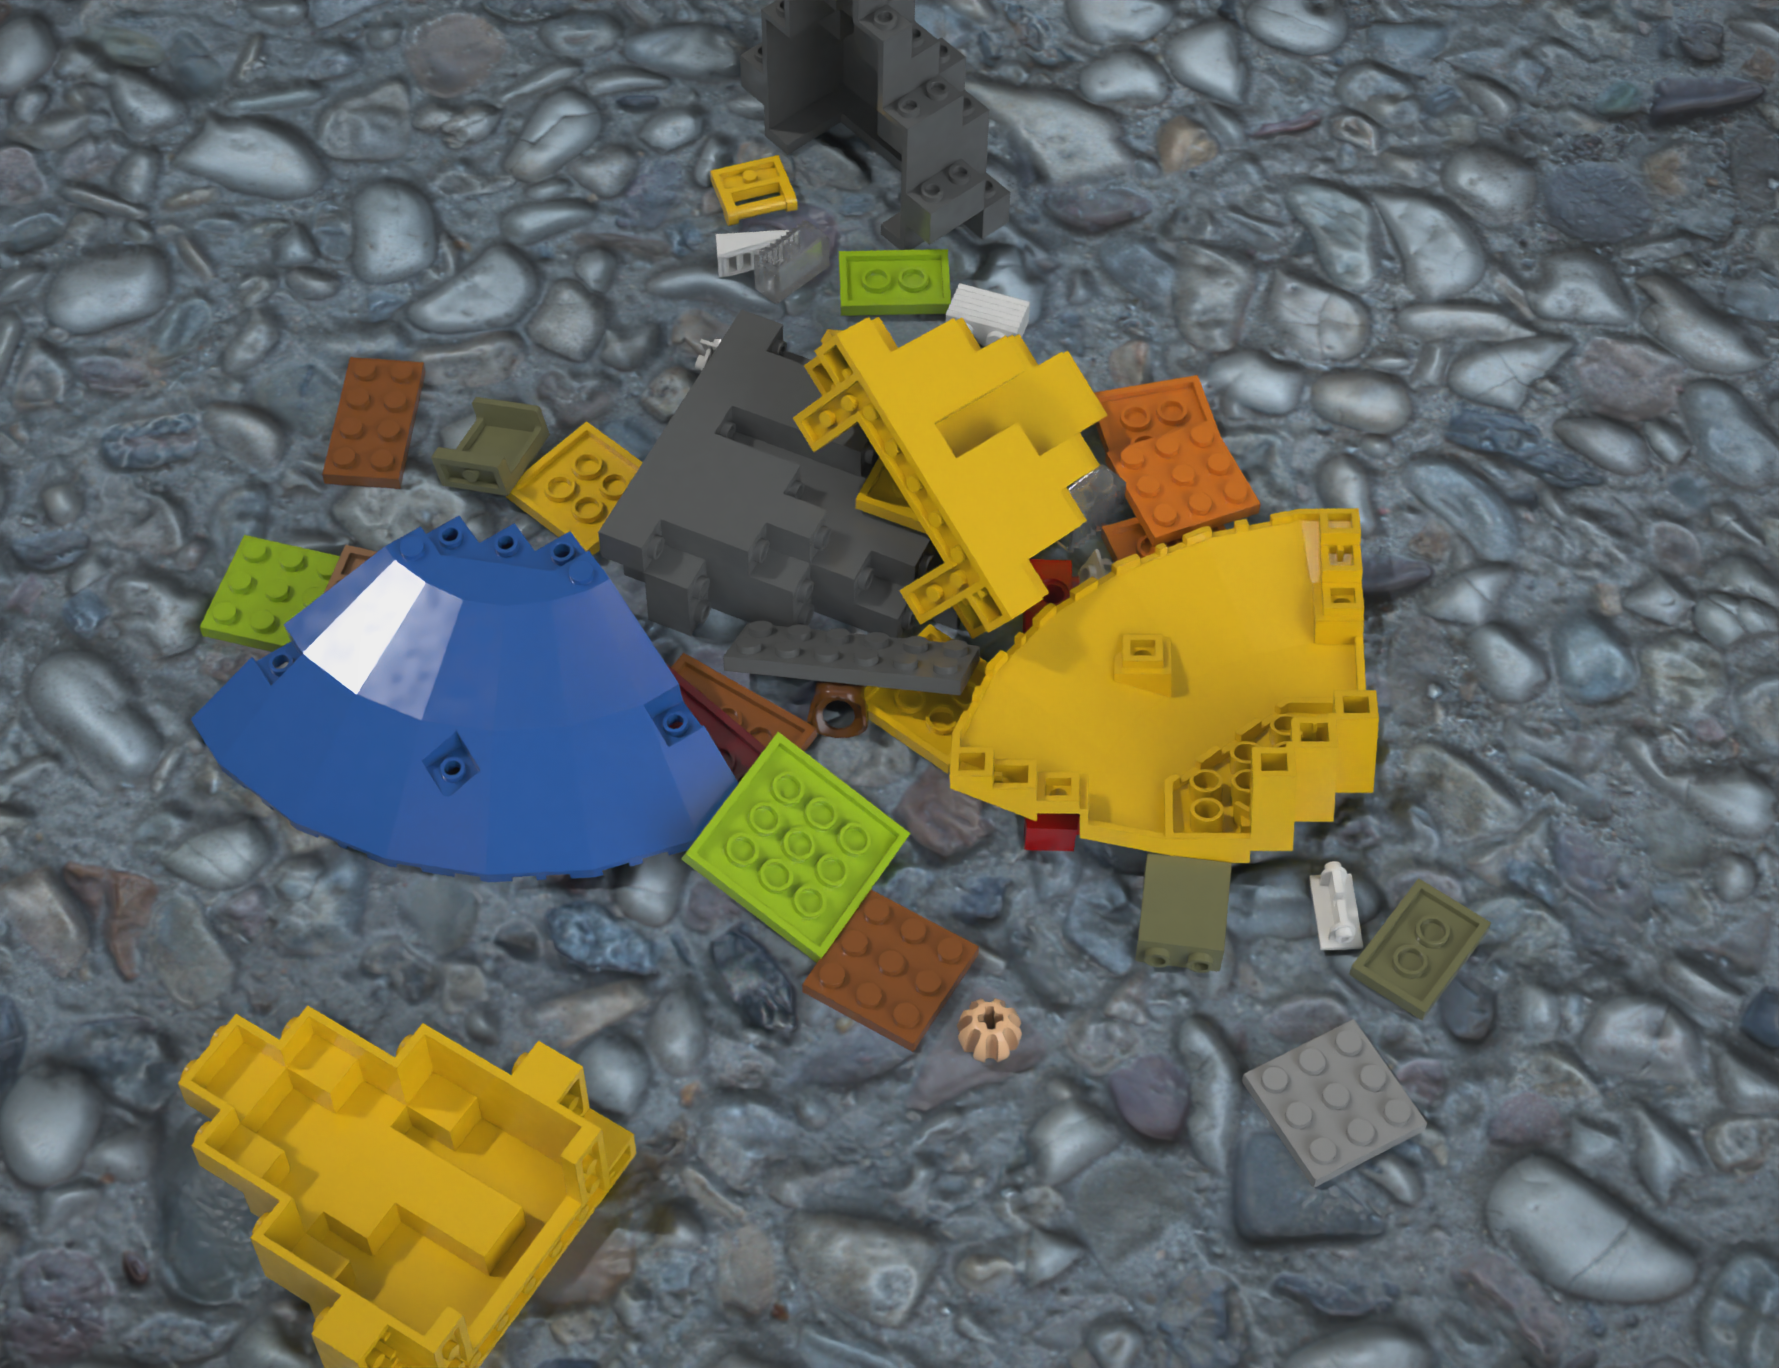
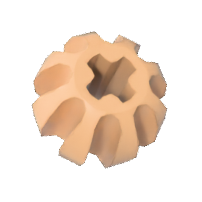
[957,998,1022,1063]

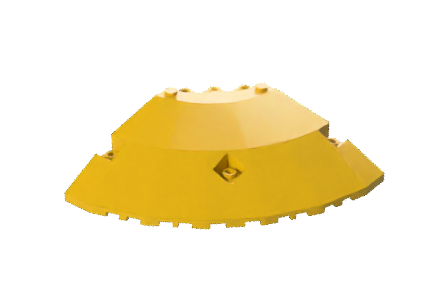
[950,508,1379,863]

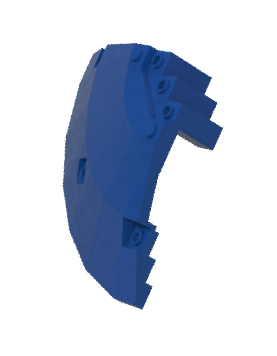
[191,516,738,882]

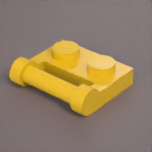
[710,155,798,226]

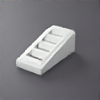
[716,230,790,278]

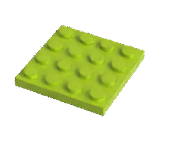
[681,732,911,963]

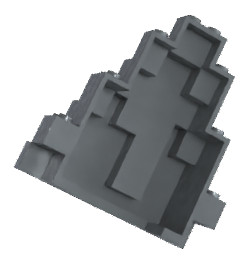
[740,0,1011,250]
[598,310,961,638]

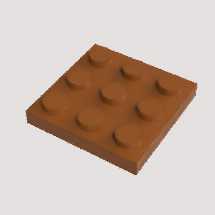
[802,890,979,1052]

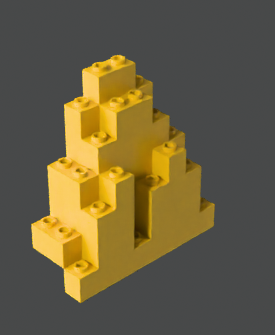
[793,317,1108,639]
[178,1005,637,1368]

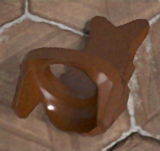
[807,681,869,738]

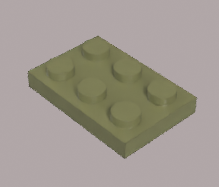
[1349,878,1491,1021]

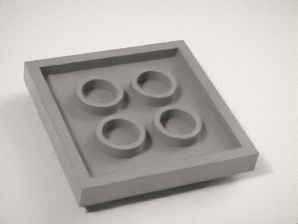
[1242,1019,1427,1188]

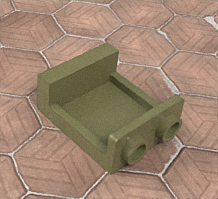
[431,397,550,496]
[1135,853,1232,973]

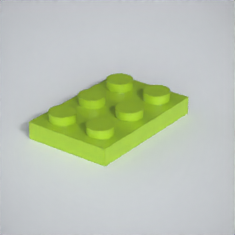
[839,249,951,316]

